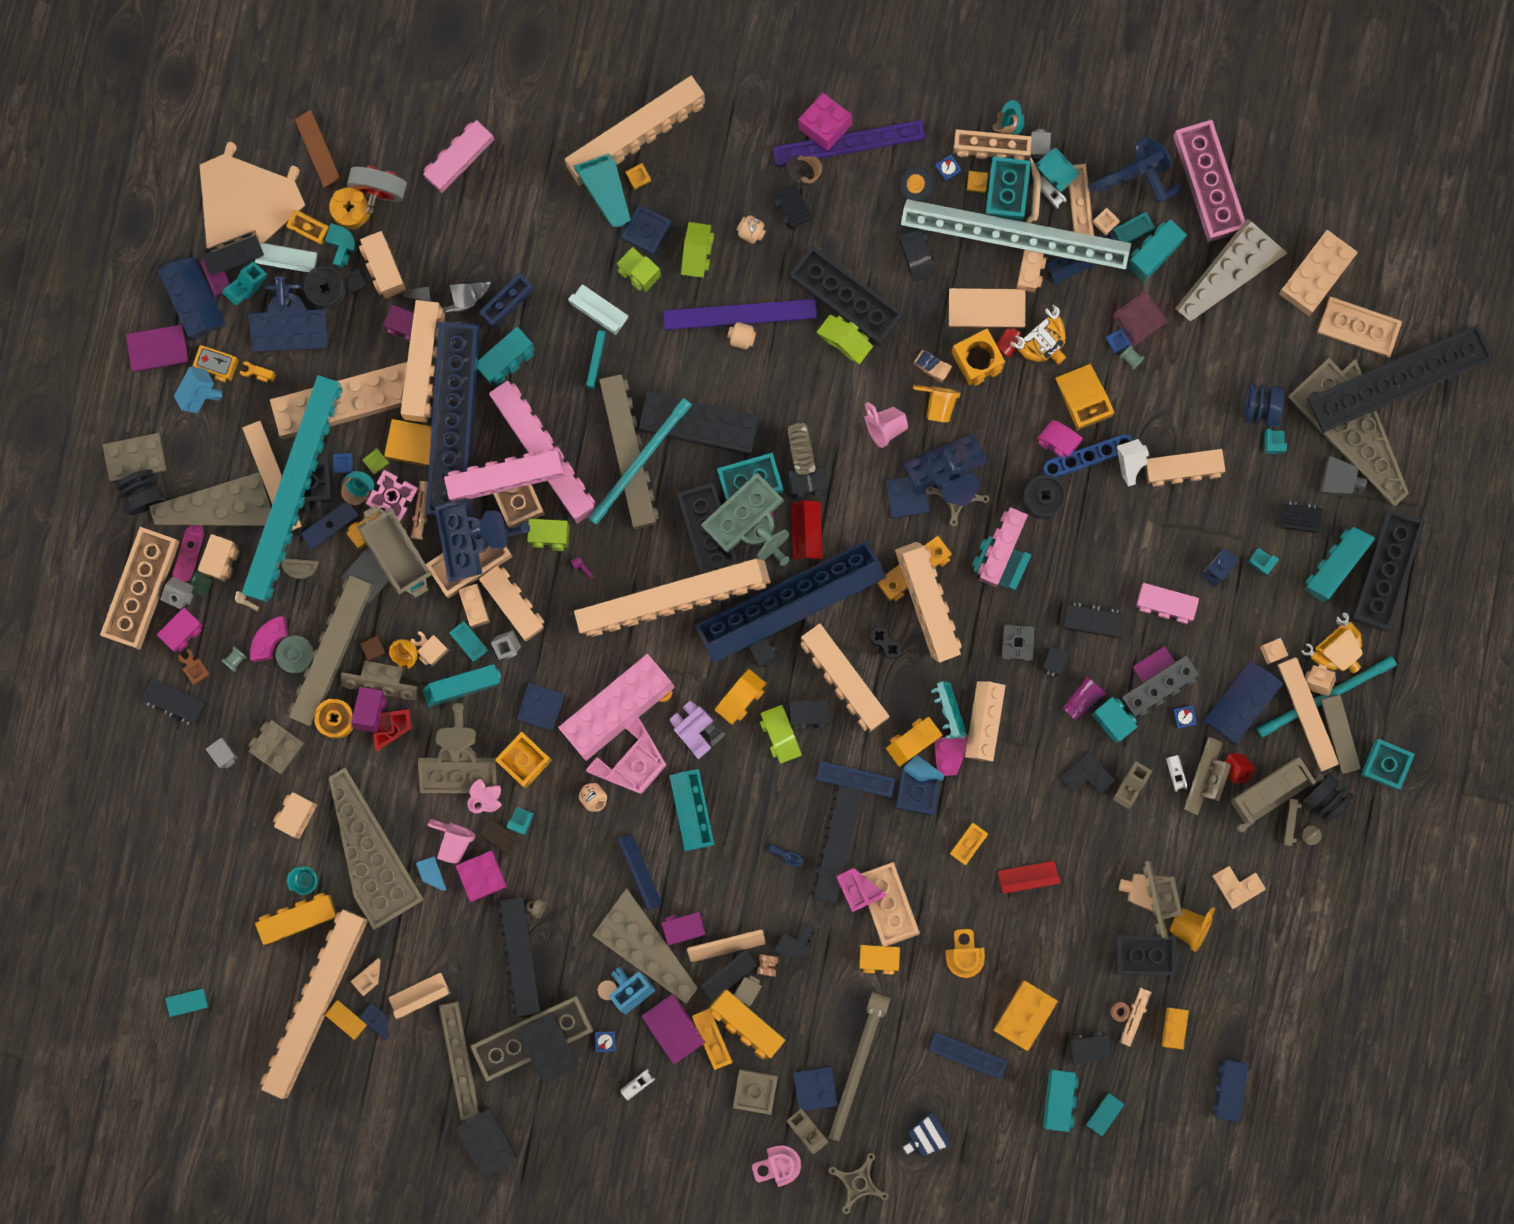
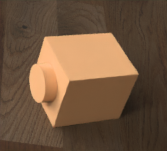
[1260,638,1288,665]

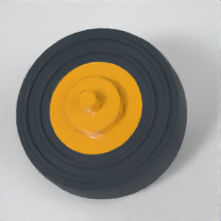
[900,167,935,201]

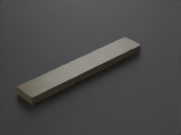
[439,1002,480,1120]

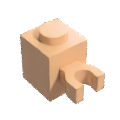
[1305,664,1336,697]

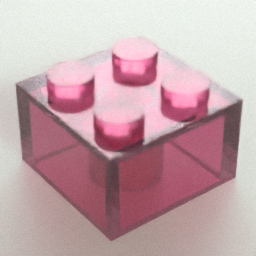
[1113,291,1168,347]

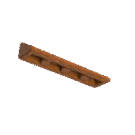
[295,110,342,188]

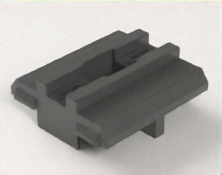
[1002,625,1035,661]

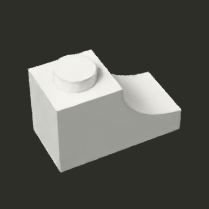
[1117,439,1149,487]

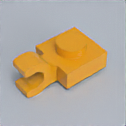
[240,362,276,383]

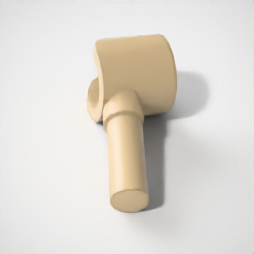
[235,591,260,611]

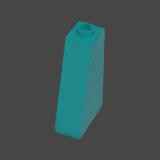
[574,153,631,227]
[423,664,501,708]

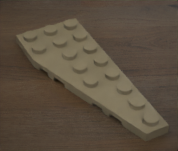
[329,768,424,930]

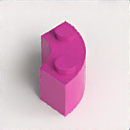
[1037,420,1083,459]
[250,616,289,662]

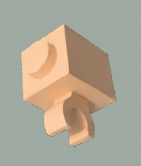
[411,631,448,666]

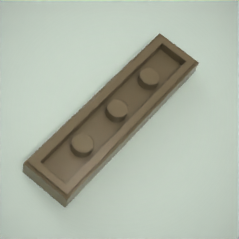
[1320,695,1361,774]

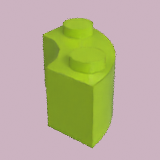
[760,705,802,764]

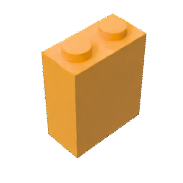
[384,419,432,467]

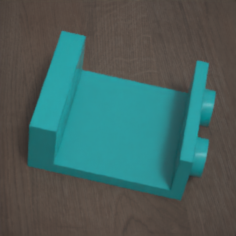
[972,536,1031,591]

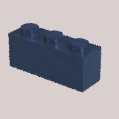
[479,273,534,329]
[1212,1060,1249,1122]

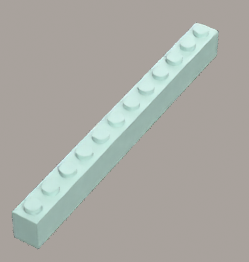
[901,199,1131,269]

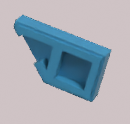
[904,755,944,781]
[416,856,447,891]

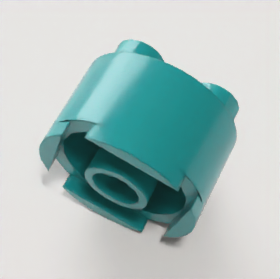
[1036,147,1080,192]

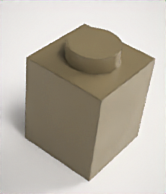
[734,975,762,1006]

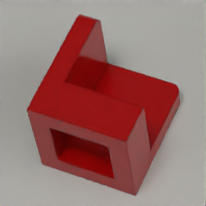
[1225,754,1256,783]

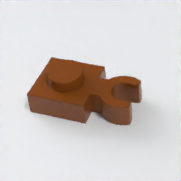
[178,649,210,685]

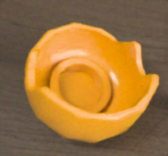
[389,639,418,669]

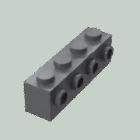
[1120,655,1199,718]

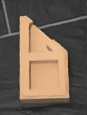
[351,958,381,996]

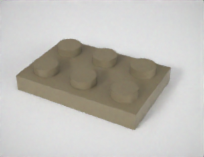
[102,433,167,482]

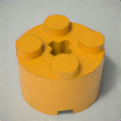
[329,188,370,230]
[314,699,354,739]

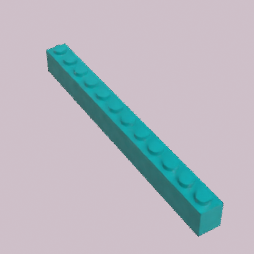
[242,375,343,602]

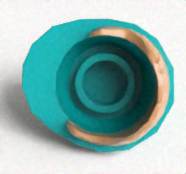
[993,100,1024,135]
[341,471,374,505]

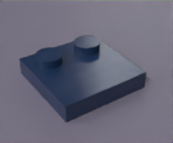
[621,205,673,255]
[886,477,930,519]
[517,683,565,731]
[896,770,940,816]
[793,1067,838,1111]

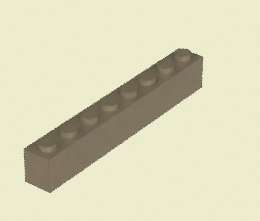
[599,374,659,529]
[288,576,373,727]

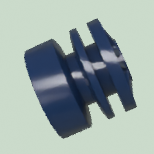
[1244,383,1284,427]

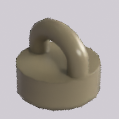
[1301,826,1321,845]
[525,899,546,919]

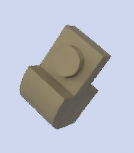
[1113,761,1152,809]
[787,1109,828,1154]

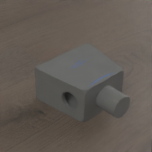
[1319,456,1367,496]

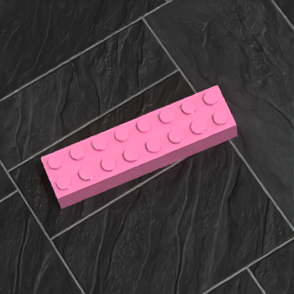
[489,381,596,524]

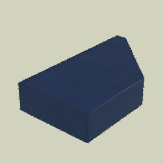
[359,1002,389,1040]

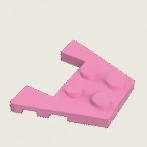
[586,717,667,794]

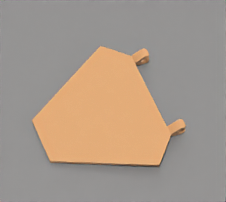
[200,142,305,248]

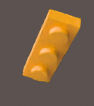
[692,1009,732,1070]

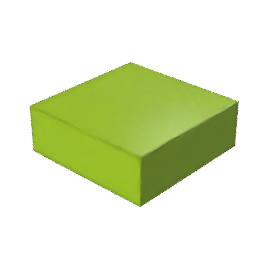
[362,448,390,475]

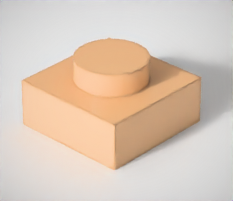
[1093,208,1120,235]

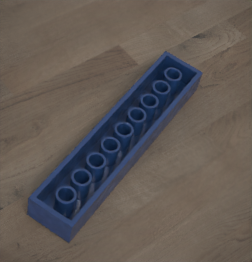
[426,320,480,515]
[695,540,886,663]

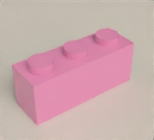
[1136,583,1199,624]

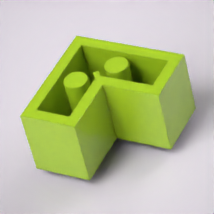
[681,222,714,278]
[617,247,661,293]
[816,315,873,364]
[528,519,570,551]

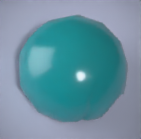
[286,866,318,895]

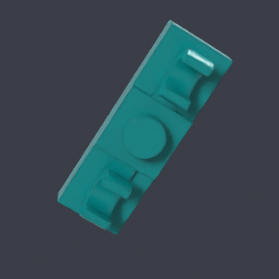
[931,681,968,739]

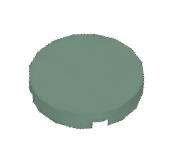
[275,635,314,674]

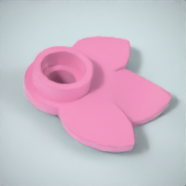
[467,779,501,813]

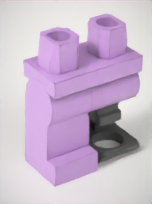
[669,701,726,759]

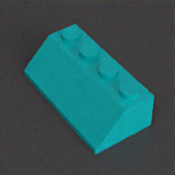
[1305,527,1375,603]

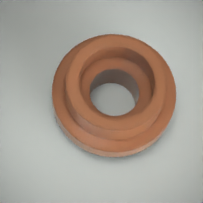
[1111,1002,1130,1022]

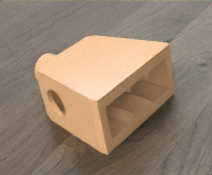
[1119,874,1167,912]

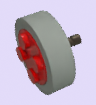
[347,165,407,215]

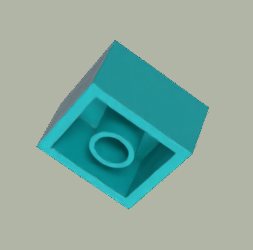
[1091,697,1137,744]
[1361,739,1415,791]

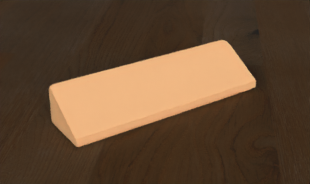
[687,930,765,962]

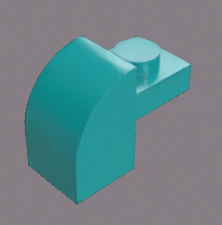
[325,223,357,269]
[223,261,267,305]

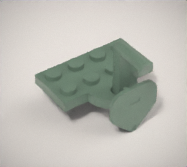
[701,473,789,566]

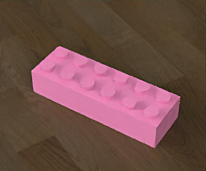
[1173,120,1245,242]
[444,448,566,502]
[558,654,675,761]

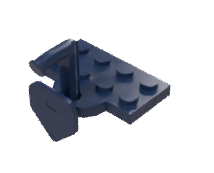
[1087,137,1182,202]
[249,277,328,352]
[903,434,988,507]
[435,498,530,582]

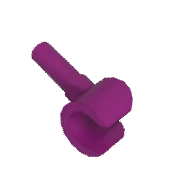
[571,557,594,579]

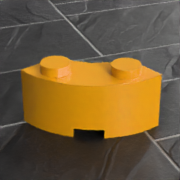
[715,669,767,724]
[886,717,942,767]

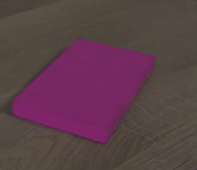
[126,325,189,372]
[641,994,706,1064]

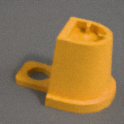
[913,385,961,422]
[1170,907,1215,952]
[945,929,985,978]

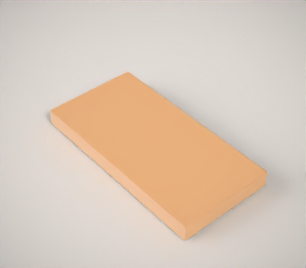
[949,288,1025,328]
[1317,297,1402,358]
[861,862,920,947]

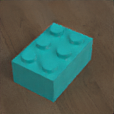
[985,156,1031,222]
[1127,219,1187,283]
[477,327,535,388]
[717,453,783,501]
[1043,1069,1079,1132]

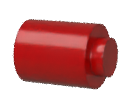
[996,328,1022,358]

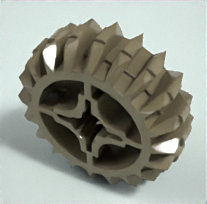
[788,423,815,475]

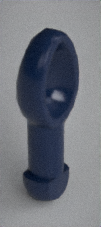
[768,844,803,867]

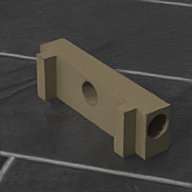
[1283,798,1302,846]

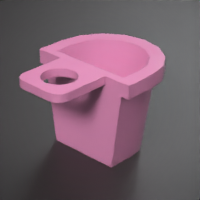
[864,402,908,448]
[428,819,475,863]
[752,1145,801,1187]

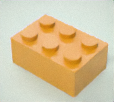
[993,981,1058,1051]

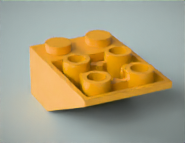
[1055,364,1114,431]

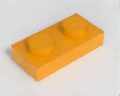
[950,823,988,865]

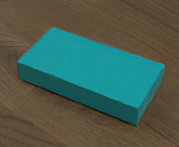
[1112,212,1155,243]
[449,621,489,662]
[165,989,208,1017]
[1086,1093,1125,1136]

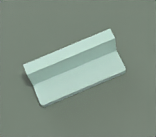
[255,243,318,272]
[568,285,628,335]

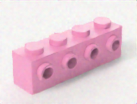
[424,120,494,194]
[978,507,1028,588]

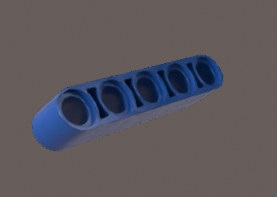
[1043,435,1133,478]

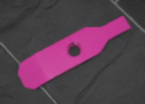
[173,525,204,582]

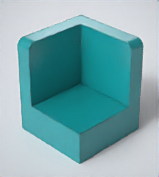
[1265,429,1287,454]
[1247,548,1279,577]
[506,807,534,835]

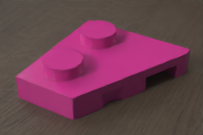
[934,735,968,776]
[836,868,886,912]

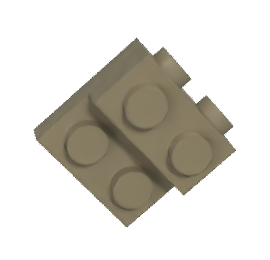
[249,720,304,775]

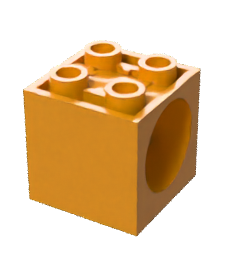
[951,328,1005,386]
[495,732,552,788]

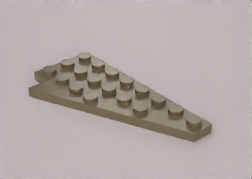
[1287,358,1409,507]

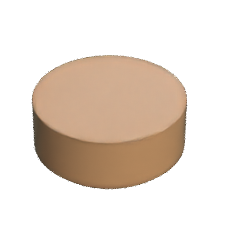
[598,981,617,1000]

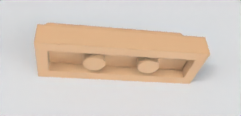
[389,973,451,1019]

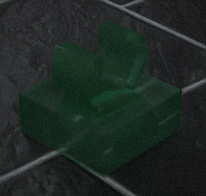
[188,571,214,597]

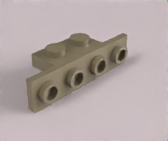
[341,661,417,700]
[1184,737,1231,815]
[1143,861,1183,939]

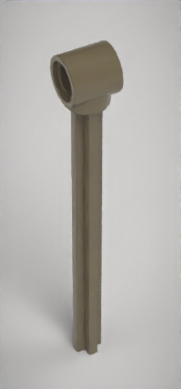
[828,992,891,1141]

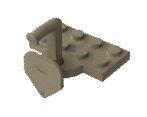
[418,703,497,793]

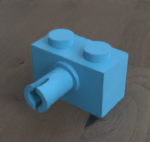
[174,367,222,413]
[609,967,656,1014]

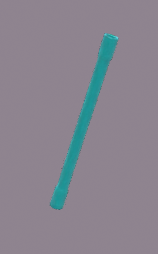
[588,398,692,525]
[1256,656,1397,738]

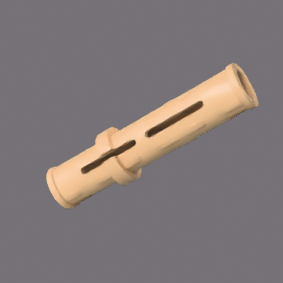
[411,481,428,540]
[1119,988,1152,1047]

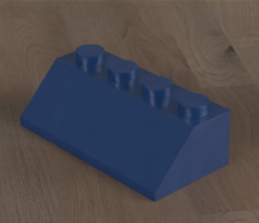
[157,257,227,341]
[1203,661,1283,745]

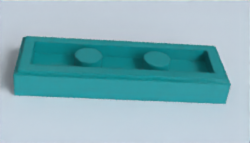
[586,330,606,390]

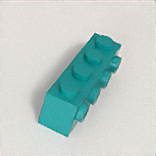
[670,769,714,851]

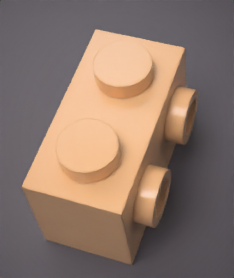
[1016,250,1046,293]

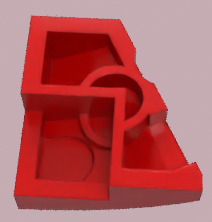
[373,709,412,751]

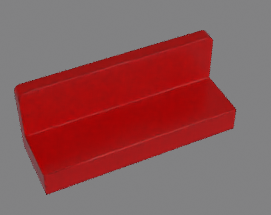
[791,500,822,560]
[998,861,1060,894]

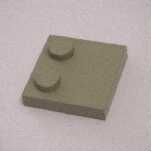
[733,1069,778,1115]

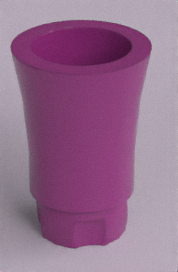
[1063,676,1107,720]

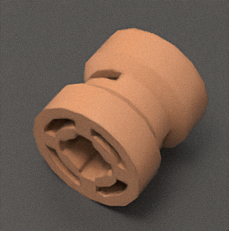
[756,954,779,977]

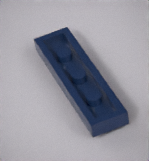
[816,761,895,798]
[928,1032,1008,1080]

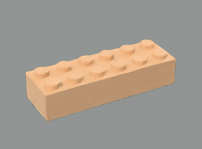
[401,300,445,423]
[100,527,180,650]
[895,542,962,662]
[800,624,889,732]

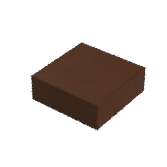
[360,636,386,661]

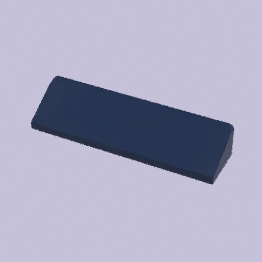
[1045,231,1118,284]
[618,834,662,910]

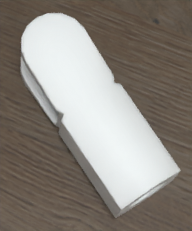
[1041,175,1066,208]
[1166,755,1187,792]
[620,1069,655,1101]

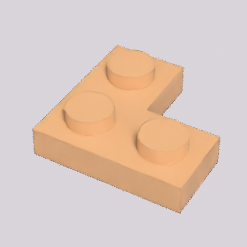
[1212,866,1266,909]

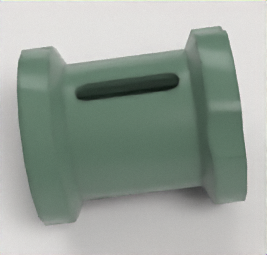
[1119,345,1145,370]
[221,646,247,672]

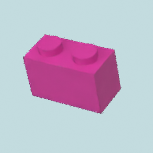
[157,608,203,652]

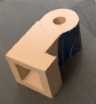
[914,350,952,383]

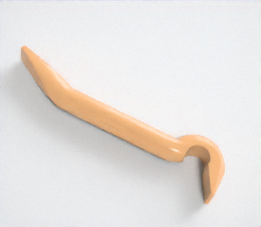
[1026,157,1041,224]

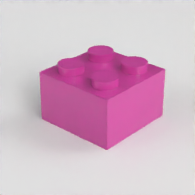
[798,93,852,151]
[456,851,508,902]

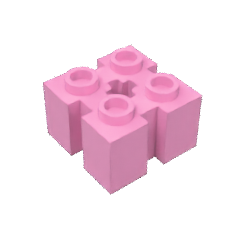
[366,470,419,522]

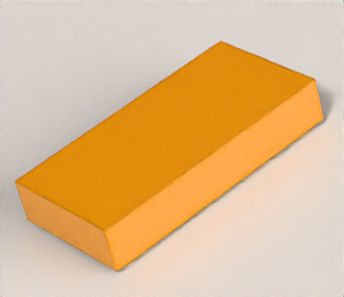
[325,1000,367,1040]

